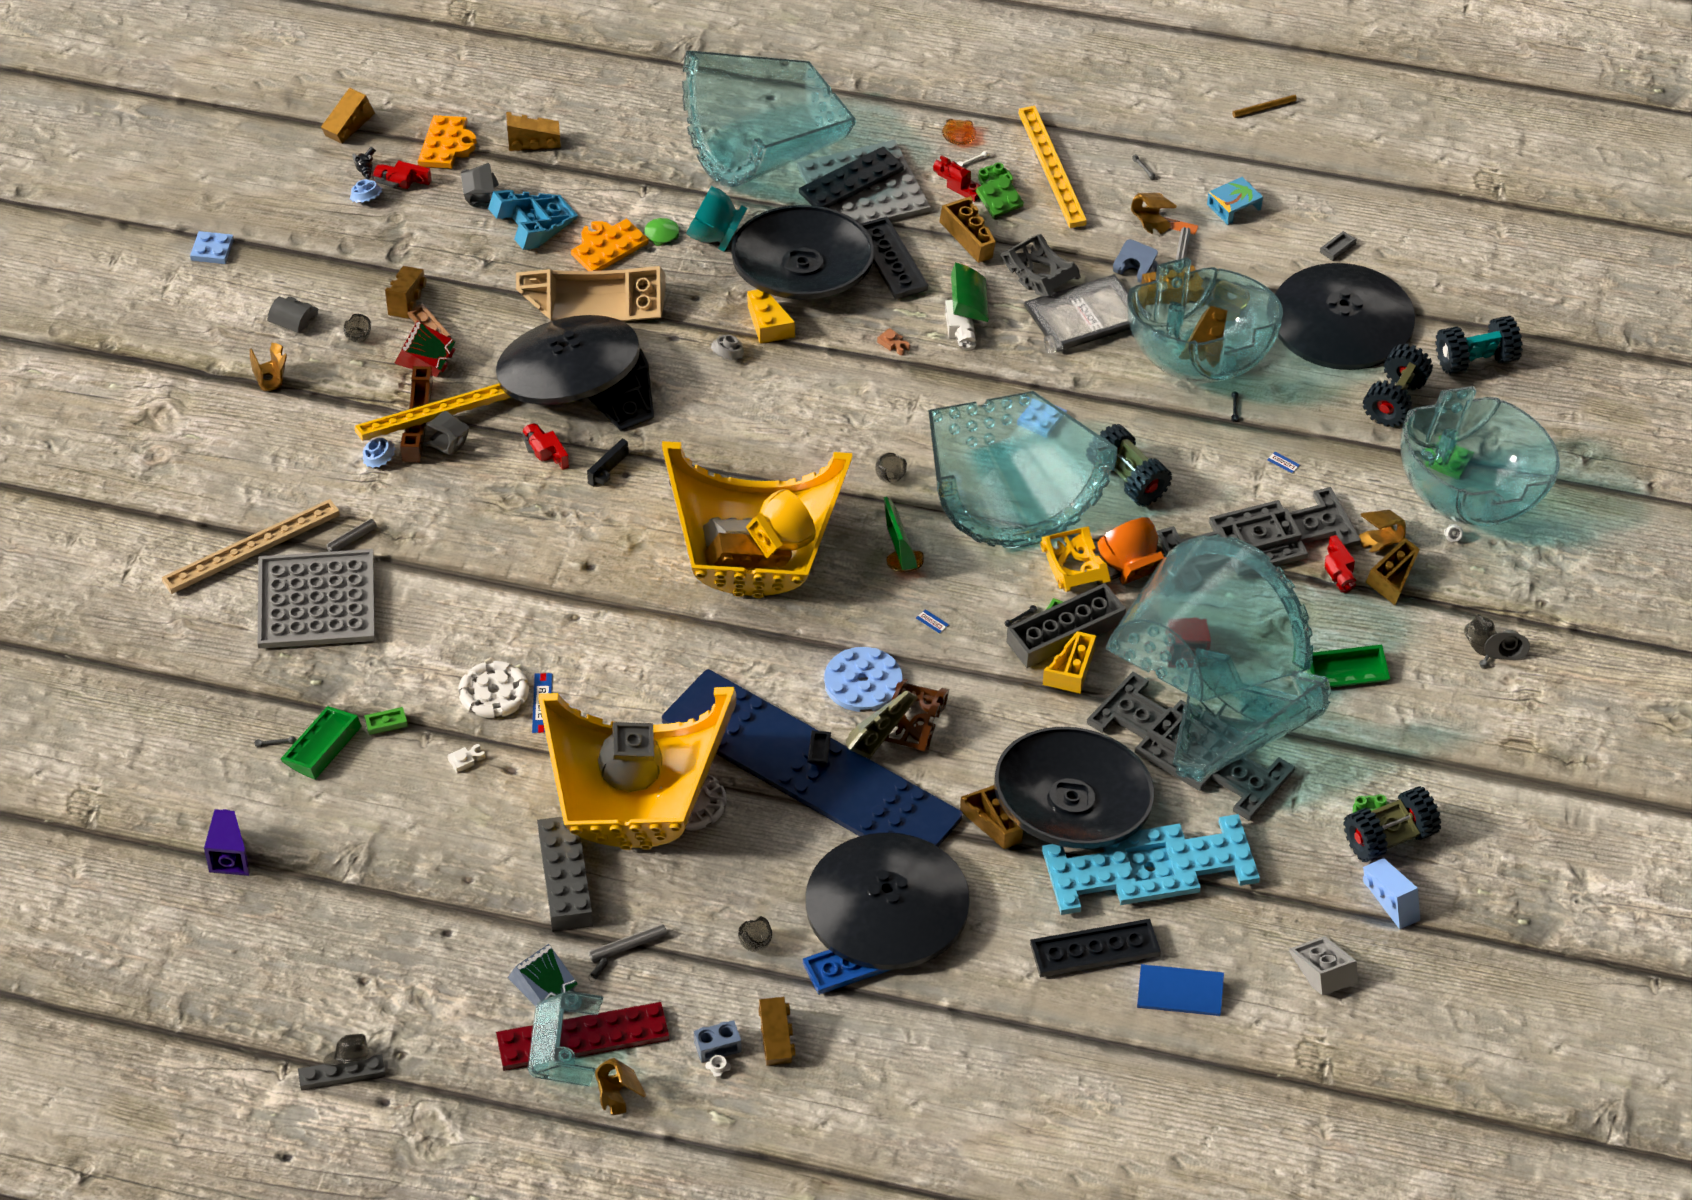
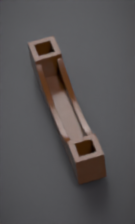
[400,366,433,462]

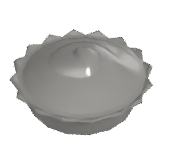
[711,335,745,361]

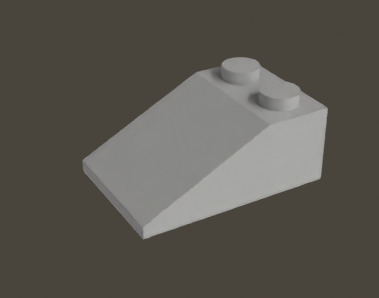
[1289,936,1359,995]

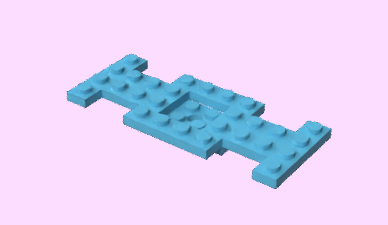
[1042,814,1260,915]

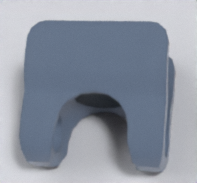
[1113,239,1158,283]

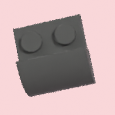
[267,296,318,333]

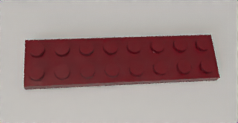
[496,1002,669,1071]

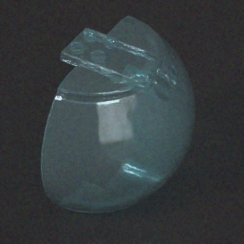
[1127,257,1283,383]
[1400,386,1560,526]

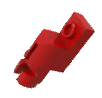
[933,155,981,202]
[1324,535,1357,593]

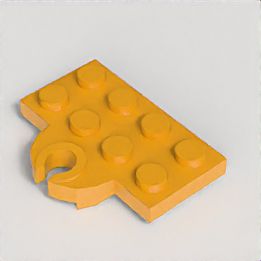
[417,115,477,169]
[571,218,648,271]

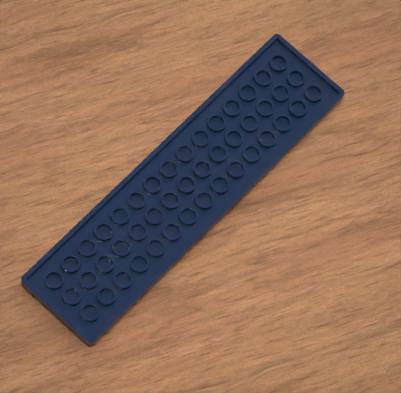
[662,669,963,847]

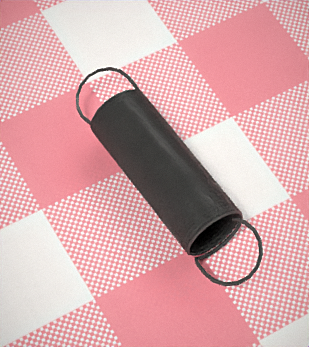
[589,955,610,982]

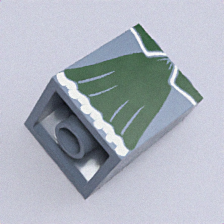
[508,944,578,1012]

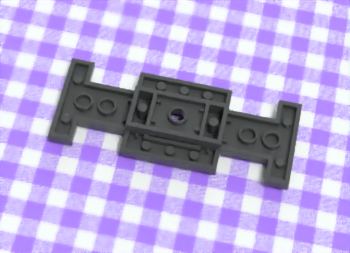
[1157,487,1361,590]
[1087,671,1295,821]

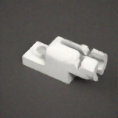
[945,300,976,350]

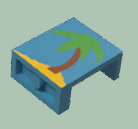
[1207,177,1263,225]

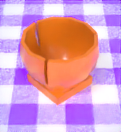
[1097,517,1164,585]

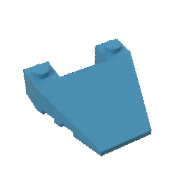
[488,190,578,250]

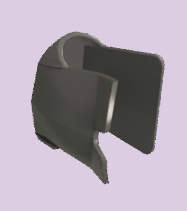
[461,163,499,206]
[422,411,470,455]

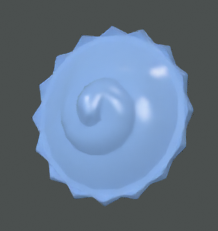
[350,179,382,203]
[362,438,396,468]

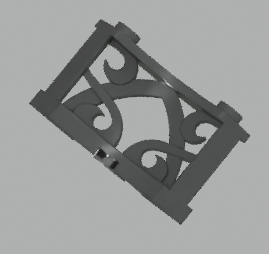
[1000,234,1081,296]

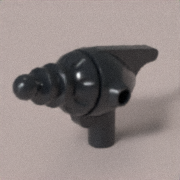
[352,146,376,180]

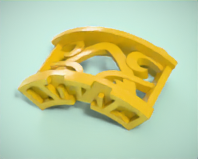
[1040,526,1111,592]

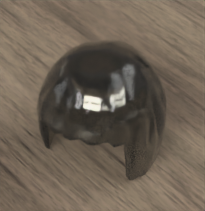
[875,452,907,484]
[738,916,772,952]

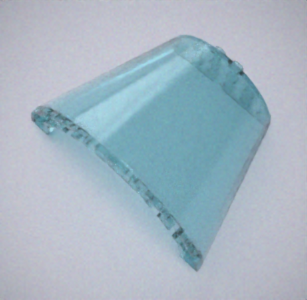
[682,51,856,187]
[928,391,1117,548]
[1106,535,1313,702]

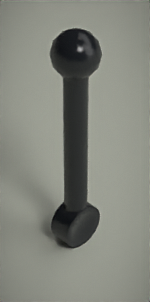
[1231,391,1239,422]
[1005,605,1037,627]

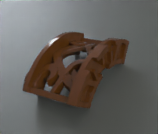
[884,679,950,751]

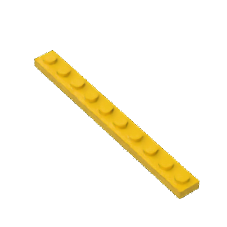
[1019,106,1087,228]
[355,383,511,441]

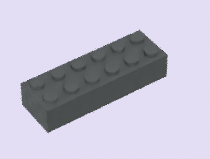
[1006,583,1126,668]
[537,817,593,932]

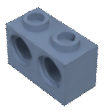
[694,1020,742,1063]

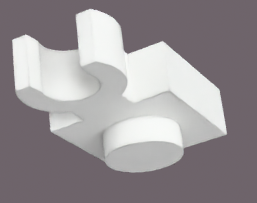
[448,744,486,773]

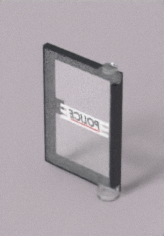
[1024,274,1149,354]

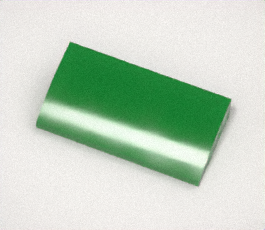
[951,262,989,322]
[883,497,917,570]
[1304,644,1390,689]
[281,706,362,780]

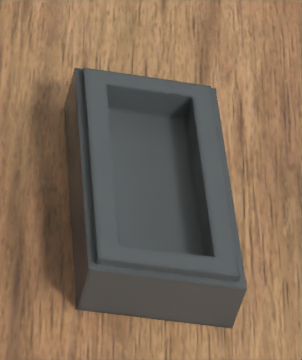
[1320,231,1357,261]

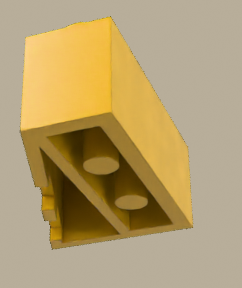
[747,289,795,344]
[1043,631,1096,694]

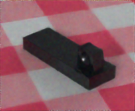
[587,438,629,487]

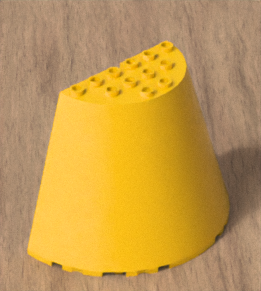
[662,441,853,598]
[538,687,736,850]

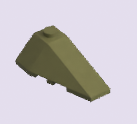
[845,690,918,759]

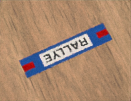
[532,673,552,733]

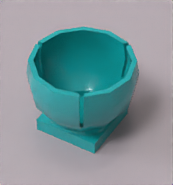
[686,186,748,252]

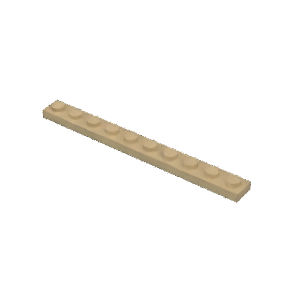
[162,499,340,594]

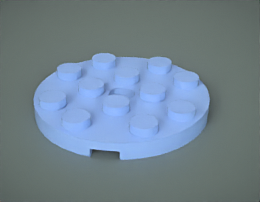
[824,647,902,712]

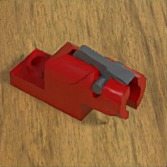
[373,160,432,189]
[522,423,569,470]

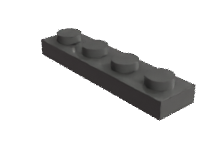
[298,1054,385,1091]

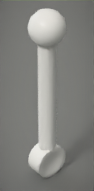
[957,151,989,167]

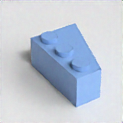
[1363,858,1420,929]

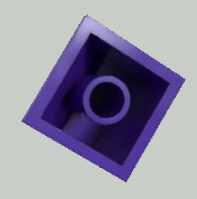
[204,809,250,876]

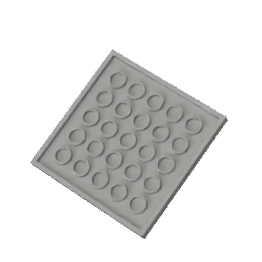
[797,140,930,224]
[257,549,375,649]

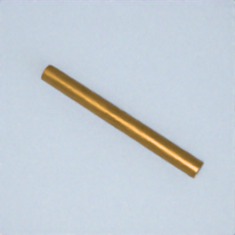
[1232,94,1297,118]

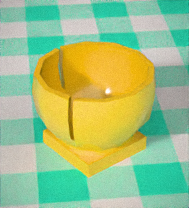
[746,489,816,558]

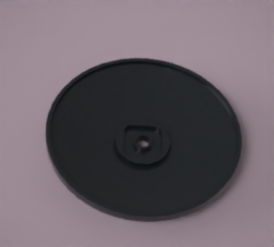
[732,205,874,300]
[1271,263,1415,370]
[496,315,640,405]
[994,727,1154,849]
[806,833,970,970]

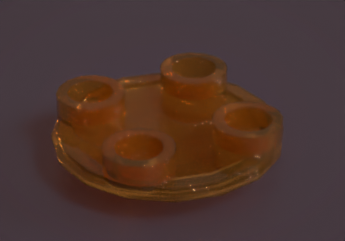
[942,119,976,145]
[886,550,924,572]

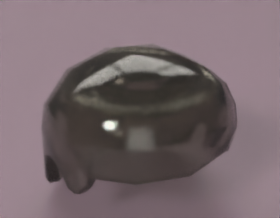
[343,314,371,342]

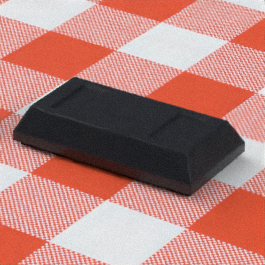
[807,730,831,765]

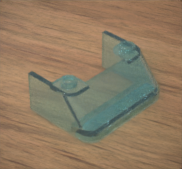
[528,991,603,1087]

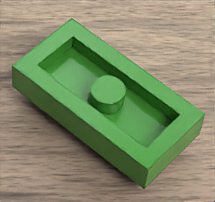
[364,707,408,735]

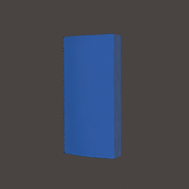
[1137,964,1224,1016]

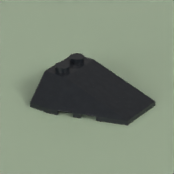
[588,348,654,431]

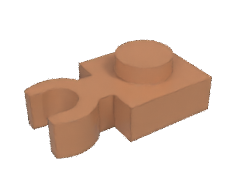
[877,328,910,355]

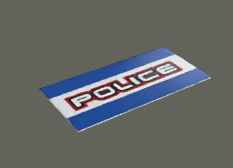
[1267,452,1300,473]
[916,609,949,633]

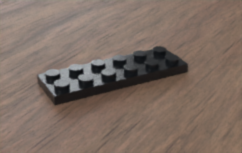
[799,146,904,208]
[861,216,928,300]
[1030,919,1161,977]

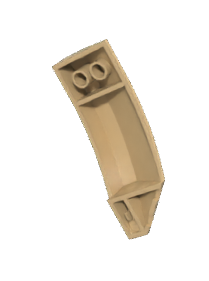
[516,266,666,321]

